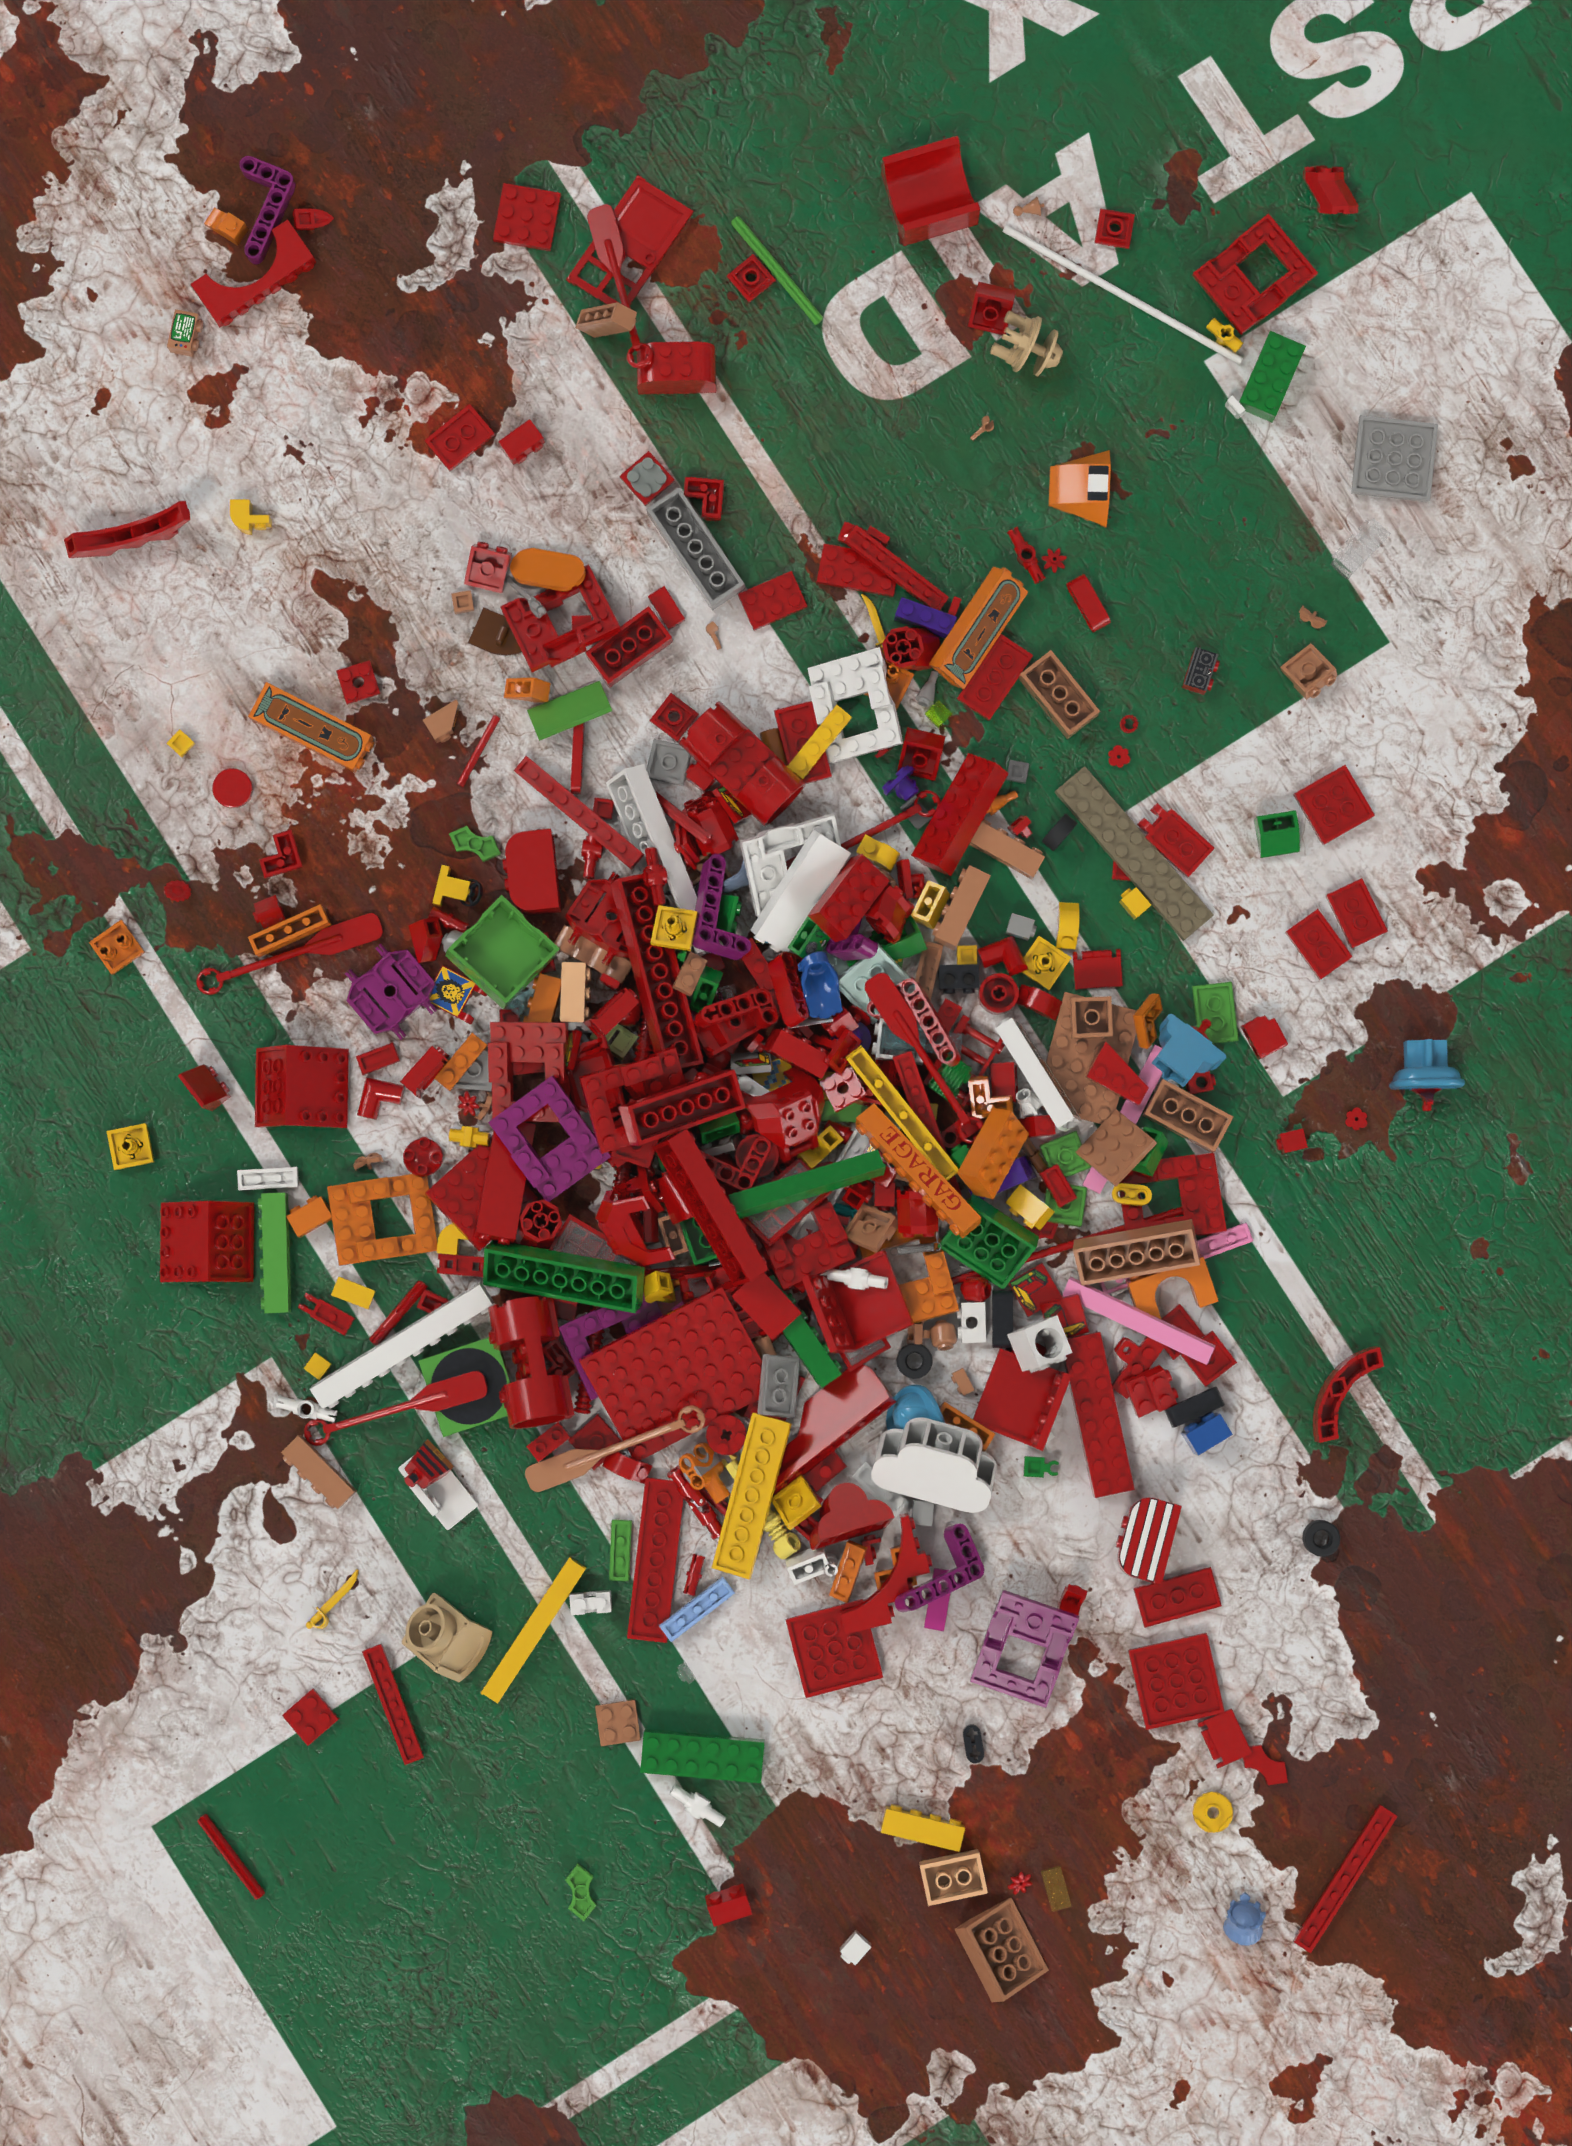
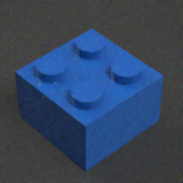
[1181,1412,1233,1456]

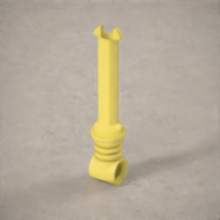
[721,1454,801,1560]

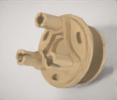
[990,310,1063,376]

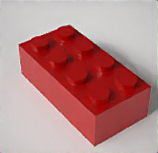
[585,606,673,688]
[807,854,890,942]

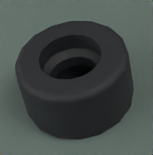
[896,1343,933,1379]
[1302,1520,1341,1557]

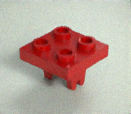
[625,1164,665,1213]

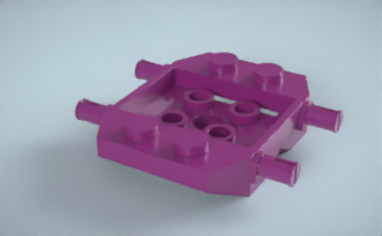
[345,944,437,1041]

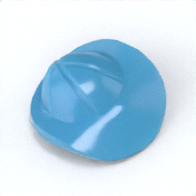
[886,1384,945,1430]

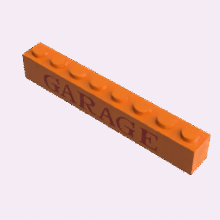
[856,1103,981,1239]

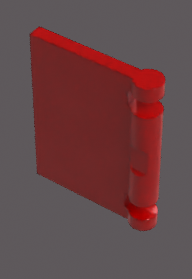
[1072,949,1123,989]
[1197,1708,1252,1769]

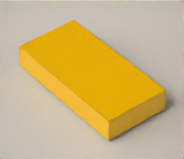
[331,1277,376,1310]

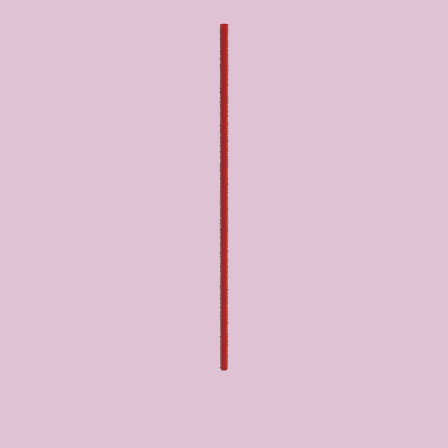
[816,1207,1183,1326]

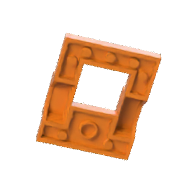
[327,1174,437,1266]
[859,1228,959,1323]

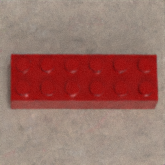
[911,753,1009,876]
[618,1069,746,1146]

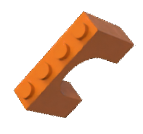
[1125,1254,1218,1320]

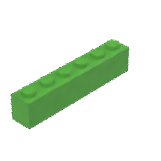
[258,1193,291,1313]

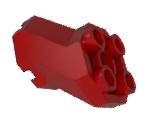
[1303,165,1358,214]
[882,626,941,671]
[682,791,739,856]
[865,884,914,944]
[896,1186,938,1238]
[514,1199,563,1250]

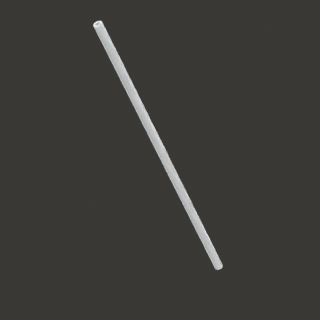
[1003,225,1243,365]

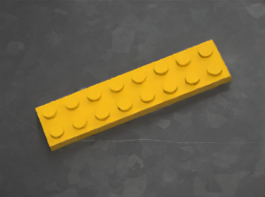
[712,1412,792,1580]

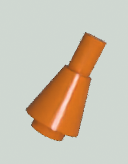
[986,790,1018,816]

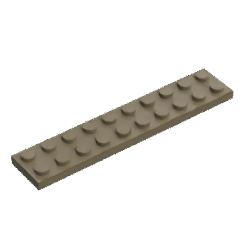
[1054,766,1214,941]

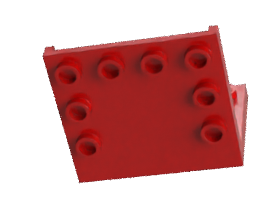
[255,1045,349,1128]
[160,1201,254,1282]
[801,1250,915,1353]
[973,1348,1072,1451]

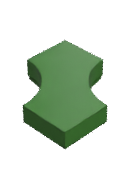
[449,826,501,862]
[565,1863,597,1921]

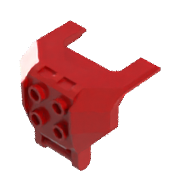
[566,1034,626,1118]
[741,1067,825,1163]
[595,1182,676,1266]

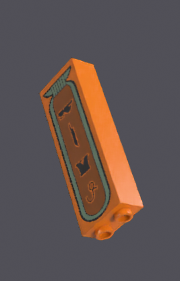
[929,567,1028,689]
[248,682,374,773]

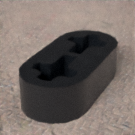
[963,1724,984,1764]

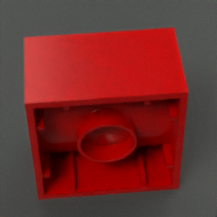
[881,136,980,246]

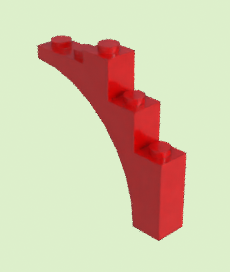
[64,501,191,558]
[840,1513,932,1634]

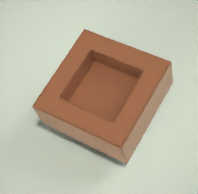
[451,590,475,614]

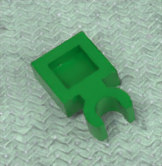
[1023,1456,1059,1478]

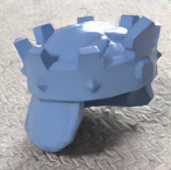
[1223,1892,1266,1946]

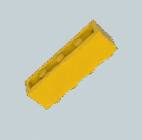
[880,1804,965,1852]

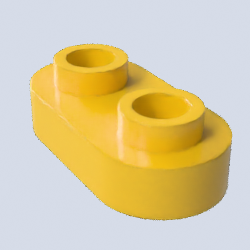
[1111,1183,1152,1206]

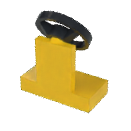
[432,865,483,907]

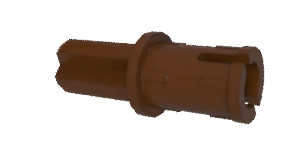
[1022,1137,1048,1173]

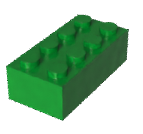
[1239,331,1306,423]

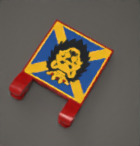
[430,965,487,1024]

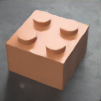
[1070,996,1113,1039]

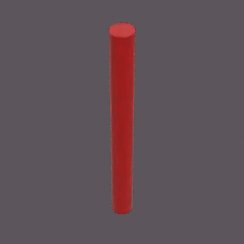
[456,715,500,787]

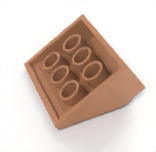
[955,1898,1049,2002]

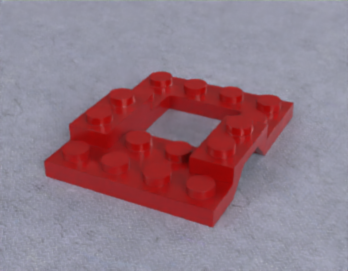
[1192,213,1318,335]
[500,564,621,672]
[488,1022,570,1122]
[579,1046,685,1154]
[1119,1153,1227,1235]
[753,1196,856,1291]

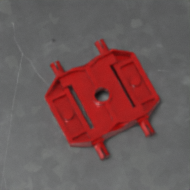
[565,872,629,966]

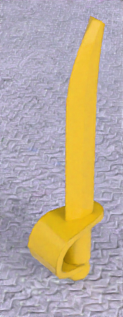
[861,594,885,653]
[306,1569,359,1629]

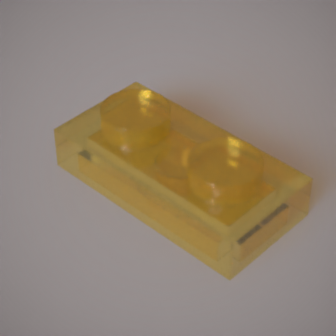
[1041,1866,1071,1912]

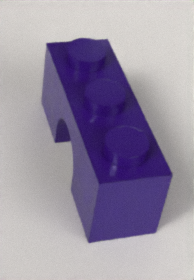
[894,597,957,639]

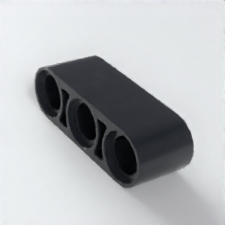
[992,1290,1013,1348]
[1164,1386,1225,1428]

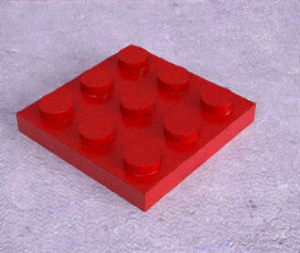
[493,183,561,252]
[1293,765,1375,845]

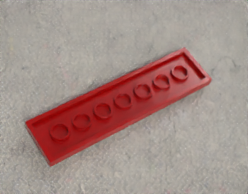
[627,1477,684,1643]

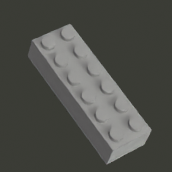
[646,488,745,611]

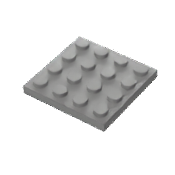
[1351,415,1438,502]

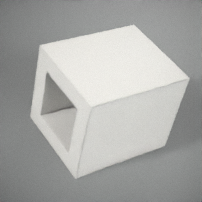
[840,1930,871,1965]

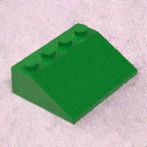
[937,1194,1039,1290]

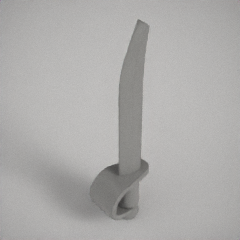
[506,577,547,618]

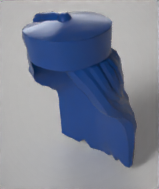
[798,951,843,1019]

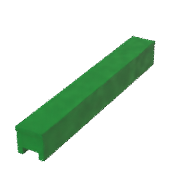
[728,1150,886,1219]

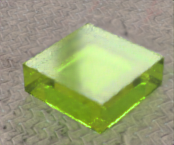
[924,700,952,728]

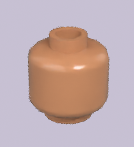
[930,1320,957,1351]

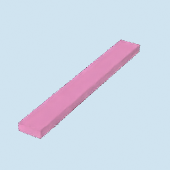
[1082,1045,1162,1194]
[1099,1222,1253,1294]
[1062,1277,1215,1365]

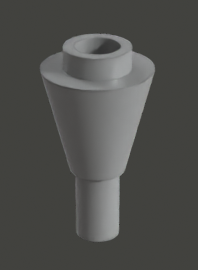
[915,671,939,707]

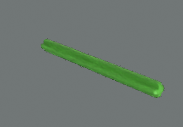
[731,216,823,325]

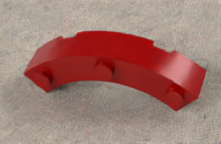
[1313,1346,1384,1443]

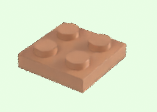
[595,1699,641,1746]

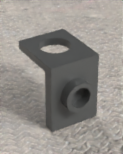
[900,795,932,830]

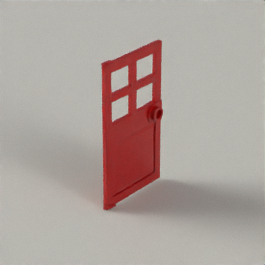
[566,175,694,305]

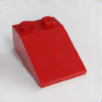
[178,1064,231,1111]

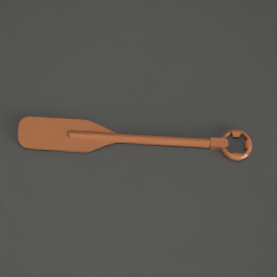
[525,1405,705,1492]

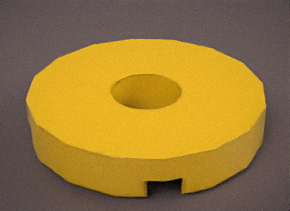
[1192,1791,1233,1833]

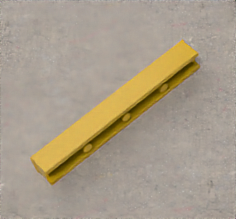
[845,1045,959,1181]
[480,1556,587,1704]

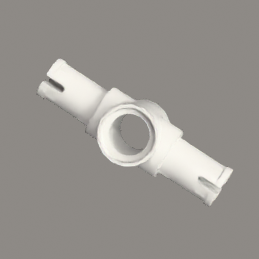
[827,1267,888,1290]
[276,1395,338,1423]
[669,1784,726,1827]

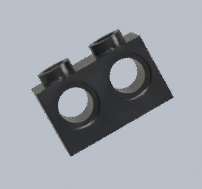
[938,964,979,994]

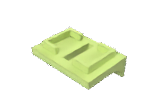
[589,1024,638,1061]

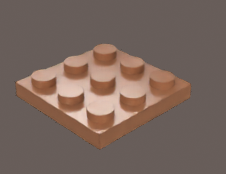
[1075,1109,1157,1187]

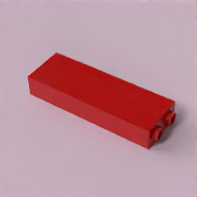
[474,1122,536,1245]

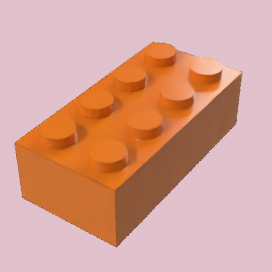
[957,1108,1029,1199]

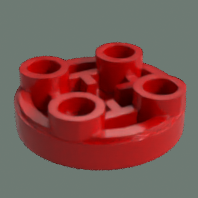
[212,768,253,808]

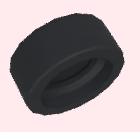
[1042,814,1078,851]

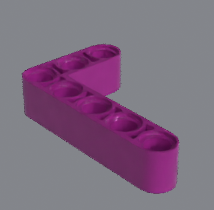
[239,156,296,264]
[692,854,751,960]
[826,919,878,961]
[895,1523,985,1613]

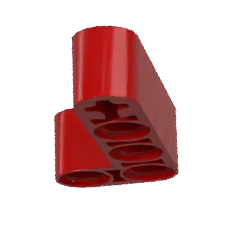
[768,951,809,1028]
[695,988,778,1029]

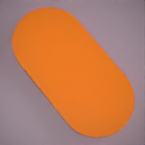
[510,548,586,591]

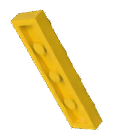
[788,705,853,779]

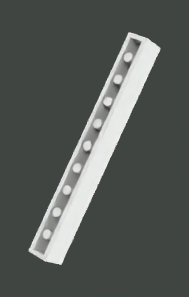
[310,1282,494,1409]

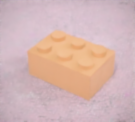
[560,962,592,1022]
[919,1849,988,1906]

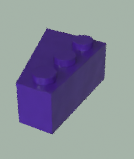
[967,1156,1037,1200]

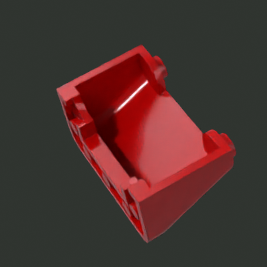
[656,1153,749,1225]

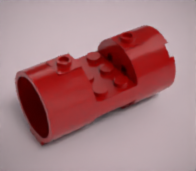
[679,701,806,827]
[488,1296,575,1429]

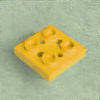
[650,905,698,951]
[1022,936,1071,991]
[106,1123,154,1170]

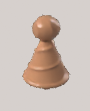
[1013,197,1044,217]

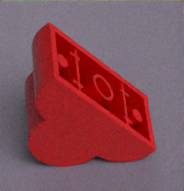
[809,1483,895,1551]

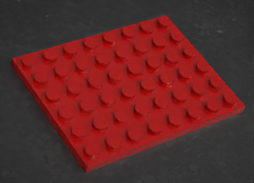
[579,1285,762,1461]

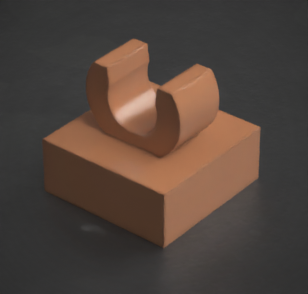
[907,1324,930,1344]

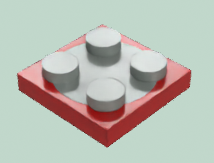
[619,451,675,507]

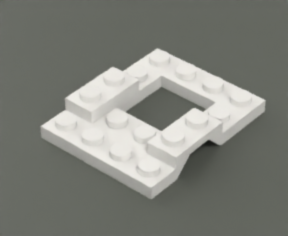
[808,647,904,764]
[740,814,845,917]

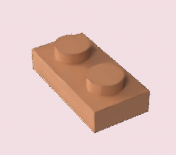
[673,951,708,996]

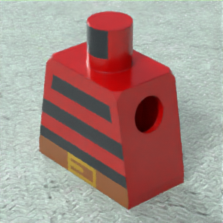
[404,1439,454,1489]

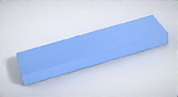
[659,1576,735,1642]

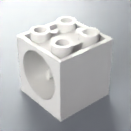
[1007,1315,1073,1373]

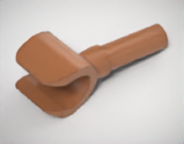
[970,416,994,441]
[706,621,722,650]

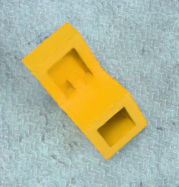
[230,499,272,535]
[856,834,900,873]
[1056,902,1079,949]
[797,1125,844,1170]
[437,1224,468,1255]
[643,1271,676,1303]

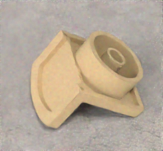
[402,1593,492,1682]

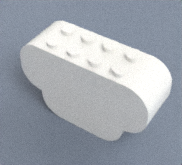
[871,1418,997,1513]

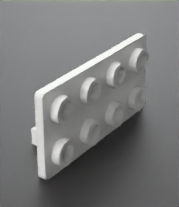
[398,1455,478,1530]

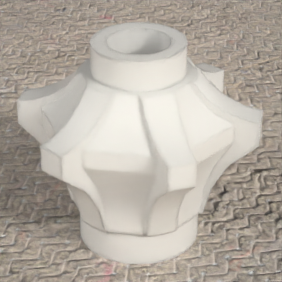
[1015,1089,1043,1119]

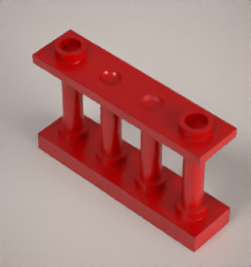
[923,1014,1005,1108]

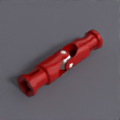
[667,1465,722,1539]

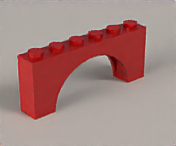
[190,219,316,328]

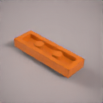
[434,1033,488,1091]
[829,1540,867,1603]

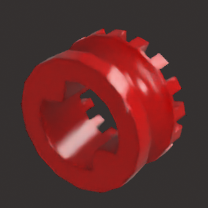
[1120,715,1138,733]

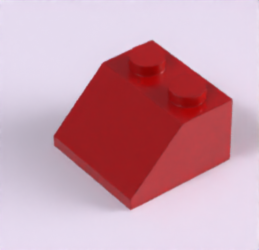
[968,282,1016,335]
[897,727,946,781]

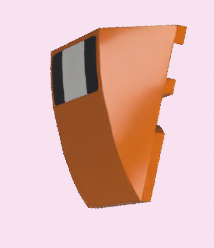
[1048,450,1111,528]

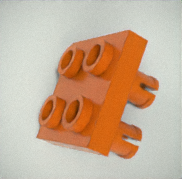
[864,660,914,710]
[89,920,145,975]

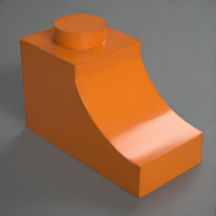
[204,207,248,246]
[504,678,551,703]

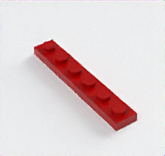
[843,525,949,611]
[362,1643,424,1765]

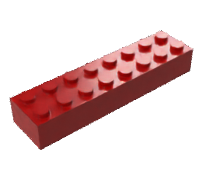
[653,1129,769,1286]
[1064,1332,1135,1498]

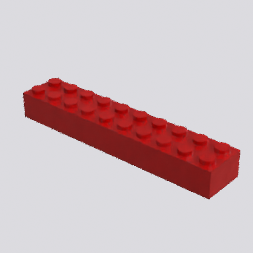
[610,874,704,1071]

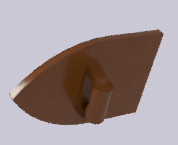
[468,607,522,656]

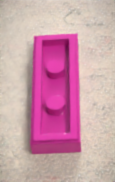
[924,1568,950,1631]

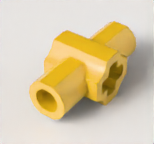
[1206,318,1244,353]
[449,1126,490,1148]

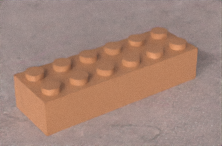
[1073,1219,1200,1286]

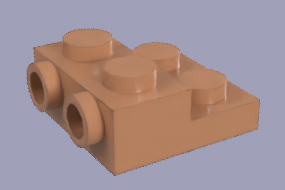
[1280,643,1337,700]
[845,1204,898,1253]

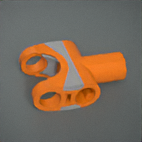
[679,1442,730,1504]

